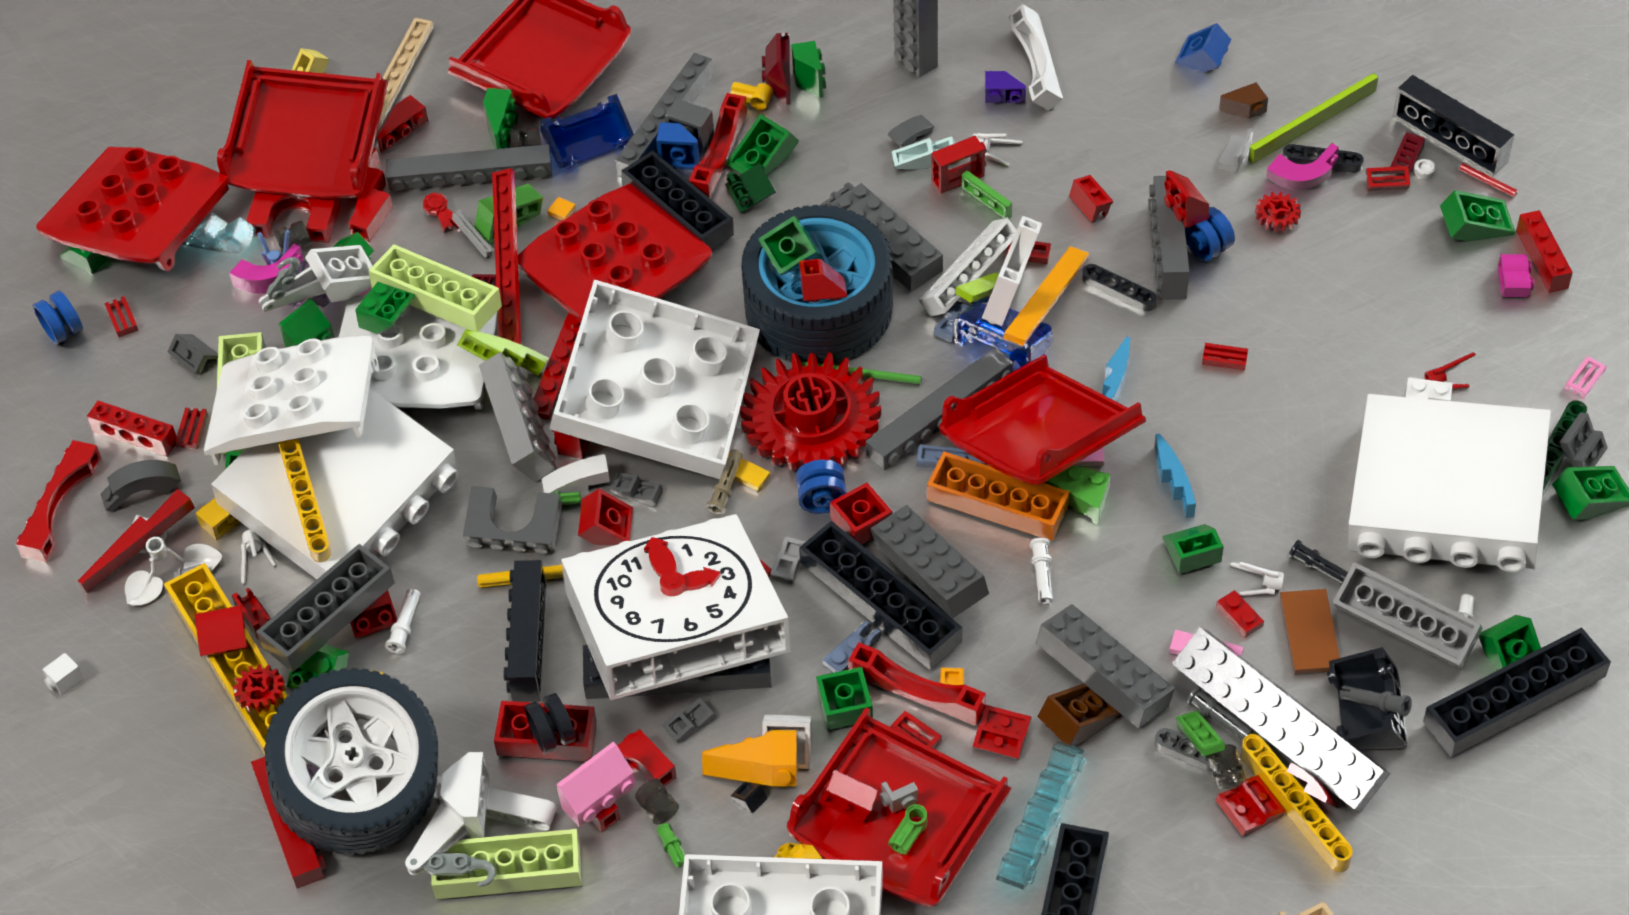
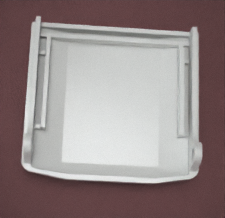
[339,295,497,410]
[204,335,379,465]

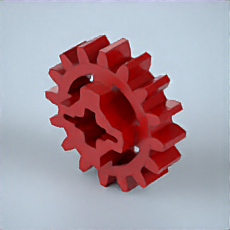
[1255,192,1301,232]
[233,664,286,713]

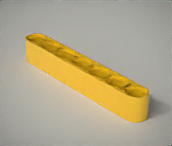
[277,438,331,562]
[1241,734,1353,872]

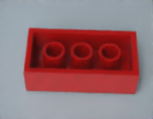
[494,701,597,762]

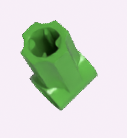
[888,804,927,855]

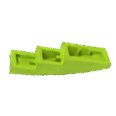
[457,329,549,376]

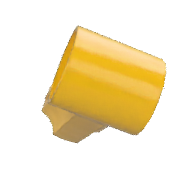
[730,82,773,110]

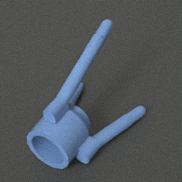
[258,230,290,265]

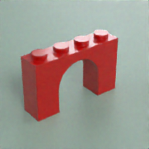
[245,192,341,243]
[591,729,677,833]

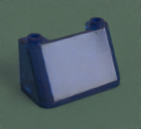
[539,94,634,170]
[953,297,1054,368]

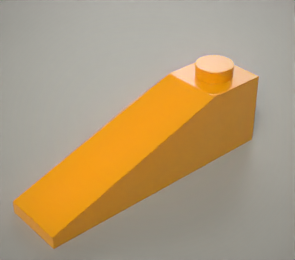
[702,730,798,786]

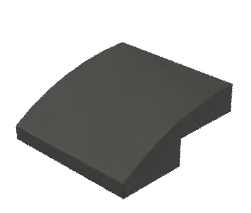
[1560,413,1608,467]

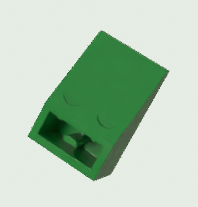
[483,88,518,149]

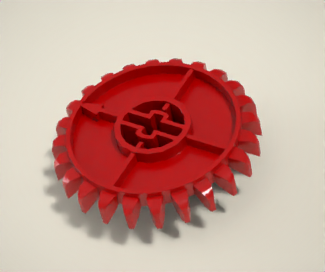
[740,353,882,471]

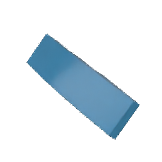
[1102,336,1130,402]
[1154,434,1196,518]

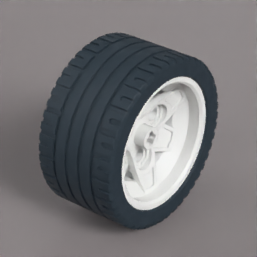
[265,668,438,855]

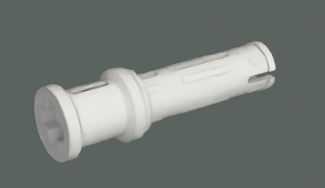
[1030,537,1053,605]
[385,589,421,654]

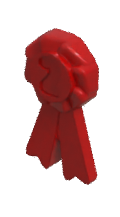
[422,192,460,232]

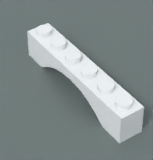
[1009,4,1063,111]

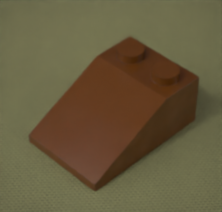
[1037,683,1121,748]

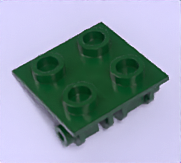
[725,163,776,213]

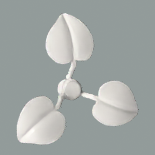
[125,515,222,606]

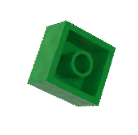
[816,667,873,730]

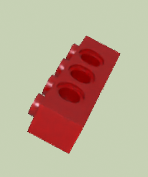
[86,400,177,457]

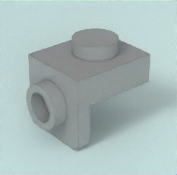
[879,782,918,813]

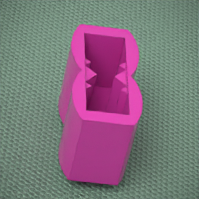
[1498,254,1534,297]

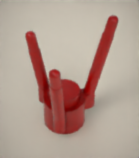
[1424,352,1476,389]

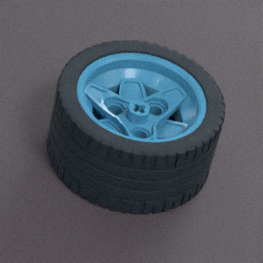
[741,205,893,364]

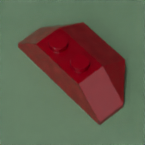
[762,33,791,105]

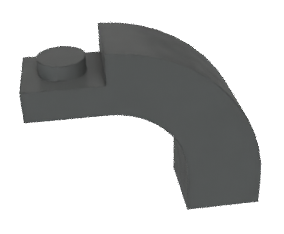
[101,460,181,512]

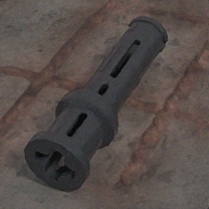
[1288,539,1348,584]

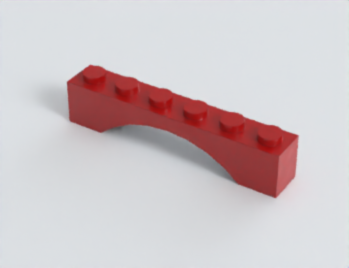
[689,93,747,199]
[16,440,101,563]
[848,642,986,726]

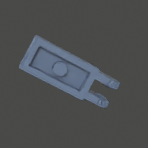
[822,620,882,673]

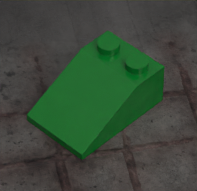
[726,114,799,175]
[1440,190,1516,241]
[1552,466,1629,520]

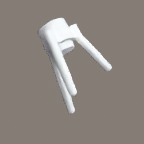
[973,133,1023,167]
[241,529,277,584]
[1230,562,1283,596]

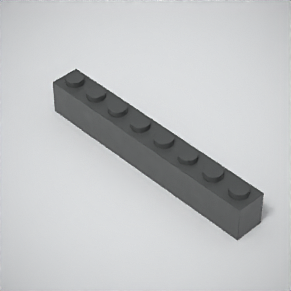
[615,53,713,178]
[386,144,552,191]
[866,347,1013,470]

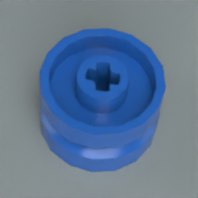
[1184,207,1235,261]
[32,290,83,345]
[795,460,847,514]

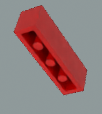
[1516,210,1573,293]

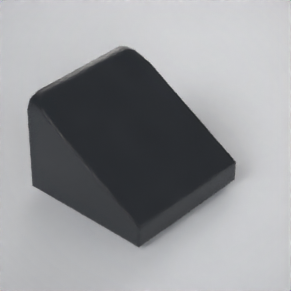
[731,782,767,813]

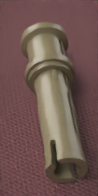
[706,449,743,515]

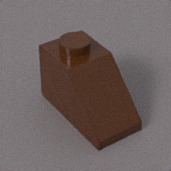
[1219,82,1268,119]

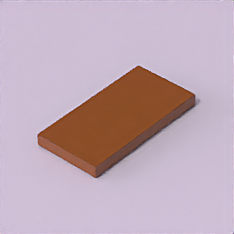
[1280,589,1340,674]

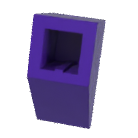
[985,71,1026,103]

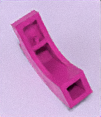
[1266,143,1339,190]
[229,244,304,294]

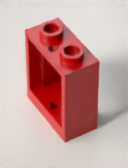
[931,135,987,194]

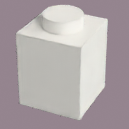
[42,653,84,695]

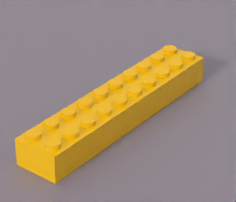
[164,563,287,756]

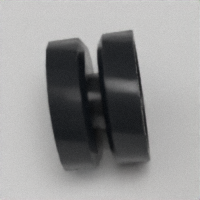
[524,693,576,754]

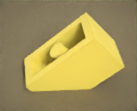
[292,48,329,73]

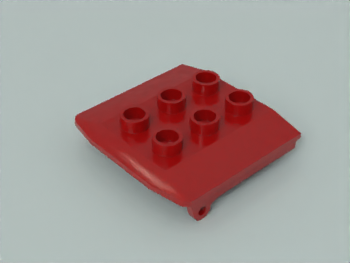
[448,0,631,119]
[217,60,389,199]
[36,147,230,271]
[518,183,712,323]
[939,354,1146,485]
[787,708,1012,907]

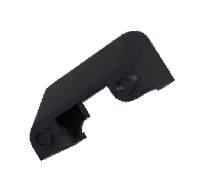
[1327,647,1408,749]

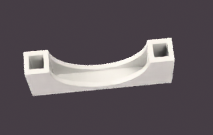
[982,216,1042,326]

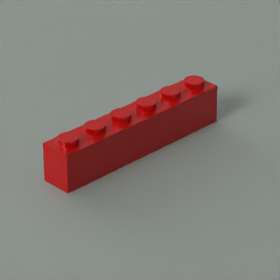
[251,757,326,889]

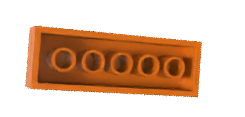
[927,451,1069,541]

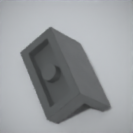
[167,334,218,374]

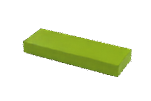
[955,272,999,303]

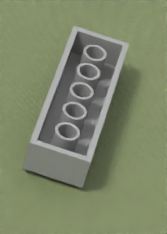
[479,352,557,483]
[1332,562,1483,670]

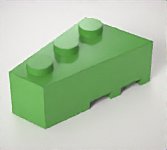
[474,184,543,245]
[1044,465,1111,525]

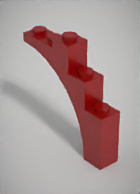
[348,147,393,242]

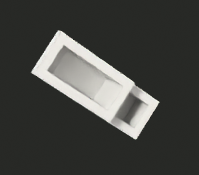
[542,454,610,493]

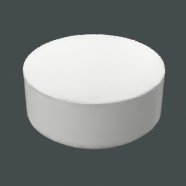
[1413,159,1435,179]

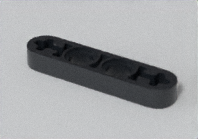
[1282,144,1364,173]
[1082,264,1157,311]

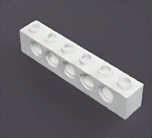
[919,217,1017,316]

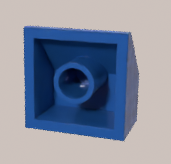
[1175,23,1232,72]
[656,122,700,170]

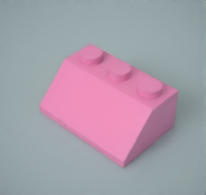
[556,742,636,827]

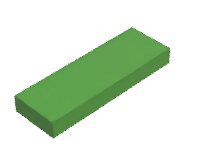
[962,171,1012,219]
[1176,710,1225,757]

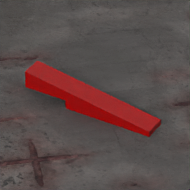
[77,489,195,593]

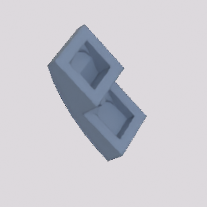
[933,301,974,343]

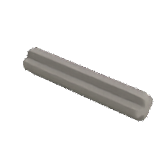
[452,210,494,258]

